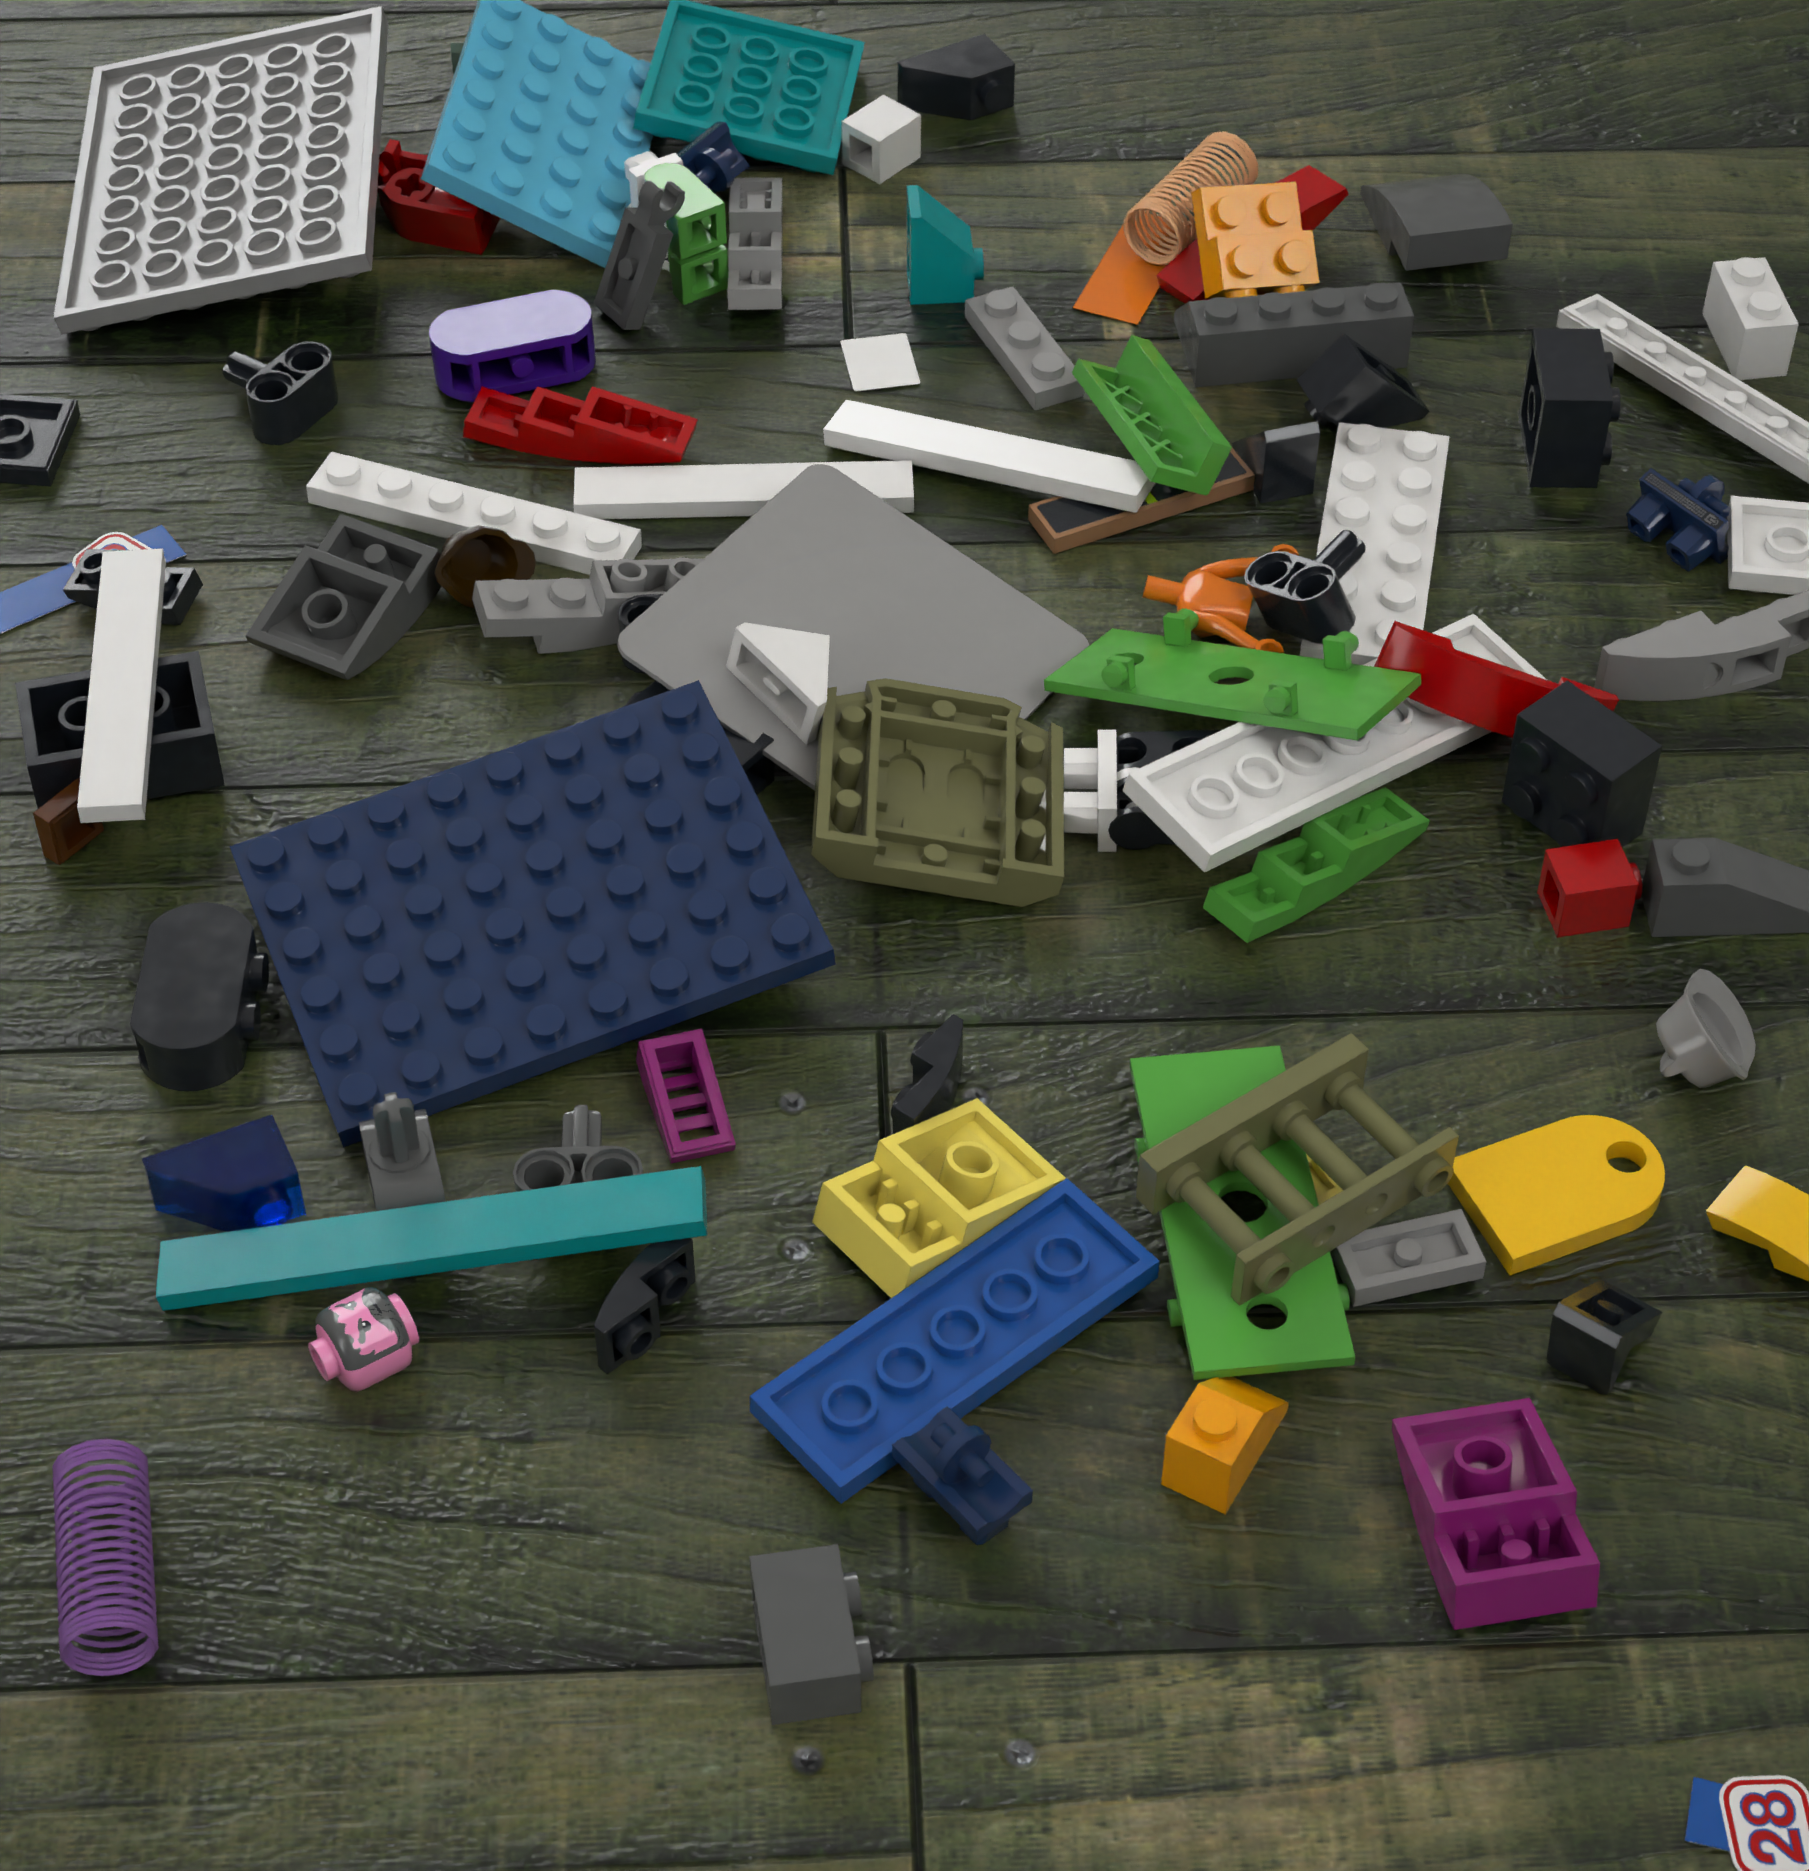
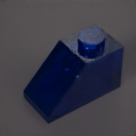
[142,1115,306,1232]

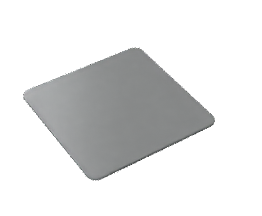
[617,464,1089,791]

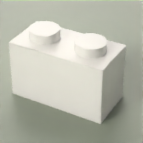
[1702,257,1799,380]

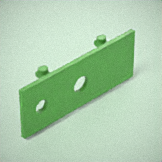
[1044,608,1421,741]
[1130,1045,1355,1380]

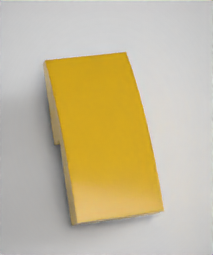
[1706,1165,1809,1281]

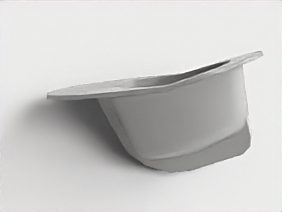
[1656,969,1756,1088]

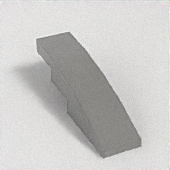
[728,178,783,310]

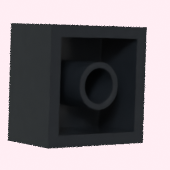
[1518,328,1621,488]
[1502,680,1662,848]

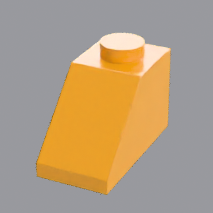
[1161,1377,1289,1515]

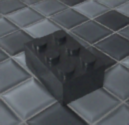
[15,651,225,809]

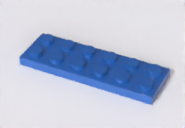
[749,1178,1160,1504]

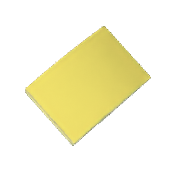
[812,1098,1066,1298]

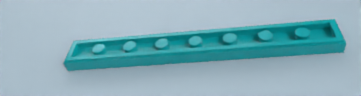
[156,1166,708,1311]

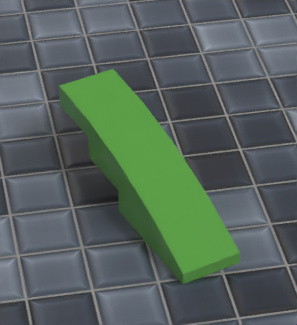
[1203,787,1430,943]

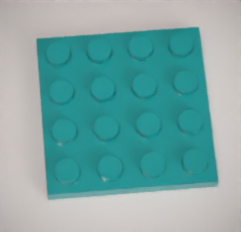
[633,0,865,175]

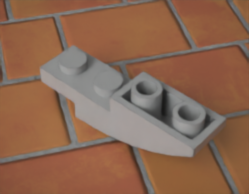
[472,558,703,654]
[1594,590,1809,701]

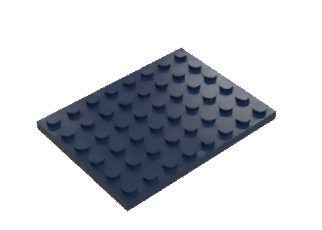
[230,680,836,1148]

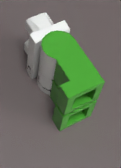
[624,151,729,305]

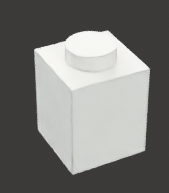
[842,95,921,184]

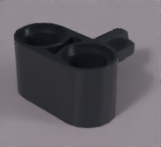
[222,342,338,445]
[1244,530,1366,644]

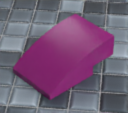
[1392,1398,1600,1630]

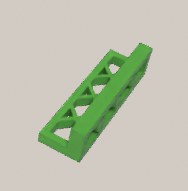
[1072,335,1232,496]

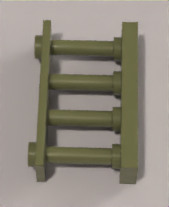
[1136,1033,1459,1306]

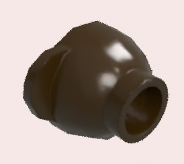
[435,525,536,608]

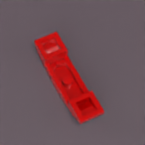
[1374,621,1619,738]

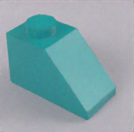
[906,185,984,305]

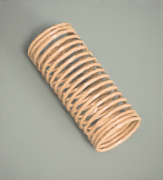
[1124,131,1258,265]

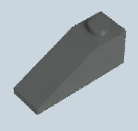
[1642,838,1809,937]

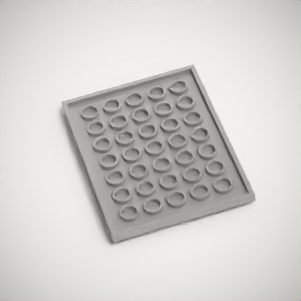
[53,6,388,334]

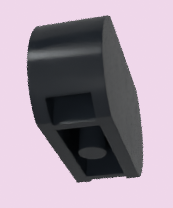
[130,902,269,1091]

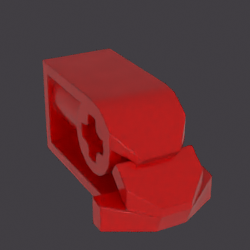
[377,139,500,255]

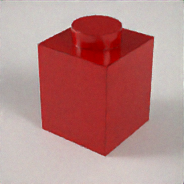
[1537,839,1642,938]

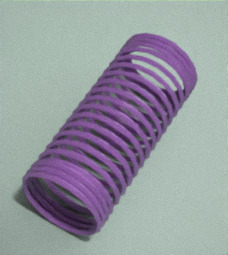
[52,1439,159,1676]

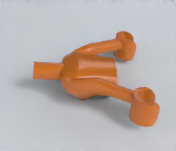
[1142,544,1299,653]

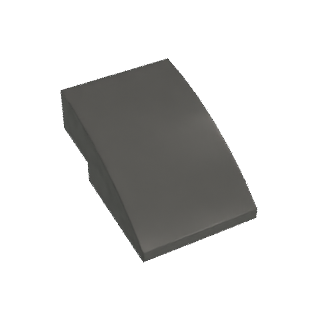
[1360,174,1513,271]
[245,514,442,680]

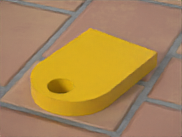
[1448,1115,1665,1276]

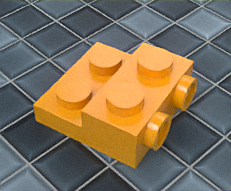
[1191,182,1320,299]

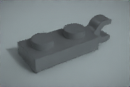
[594,181,685,330]

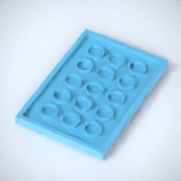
[421,0,653,268]

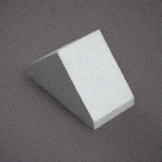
[726,622,830,745]

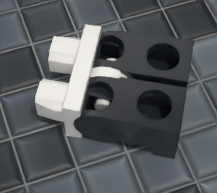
[1064,730,1220,852]

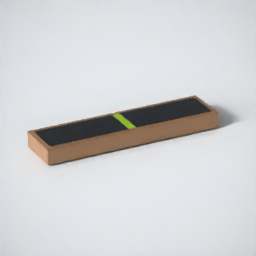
[1028,448,1255,554]

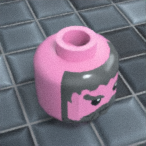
[308,1287,419,1392]

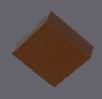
[33,777,104,865]

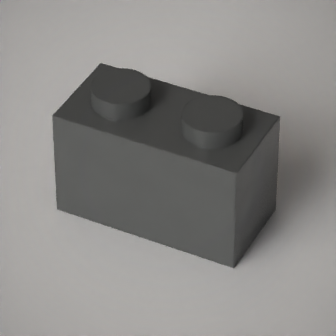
[749,1544,874,1725]

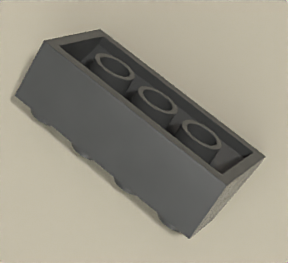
[1174,282,1414,387]

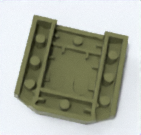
[811,678,1064,907]

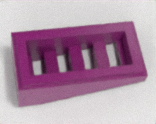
[636,1029,736,1164]

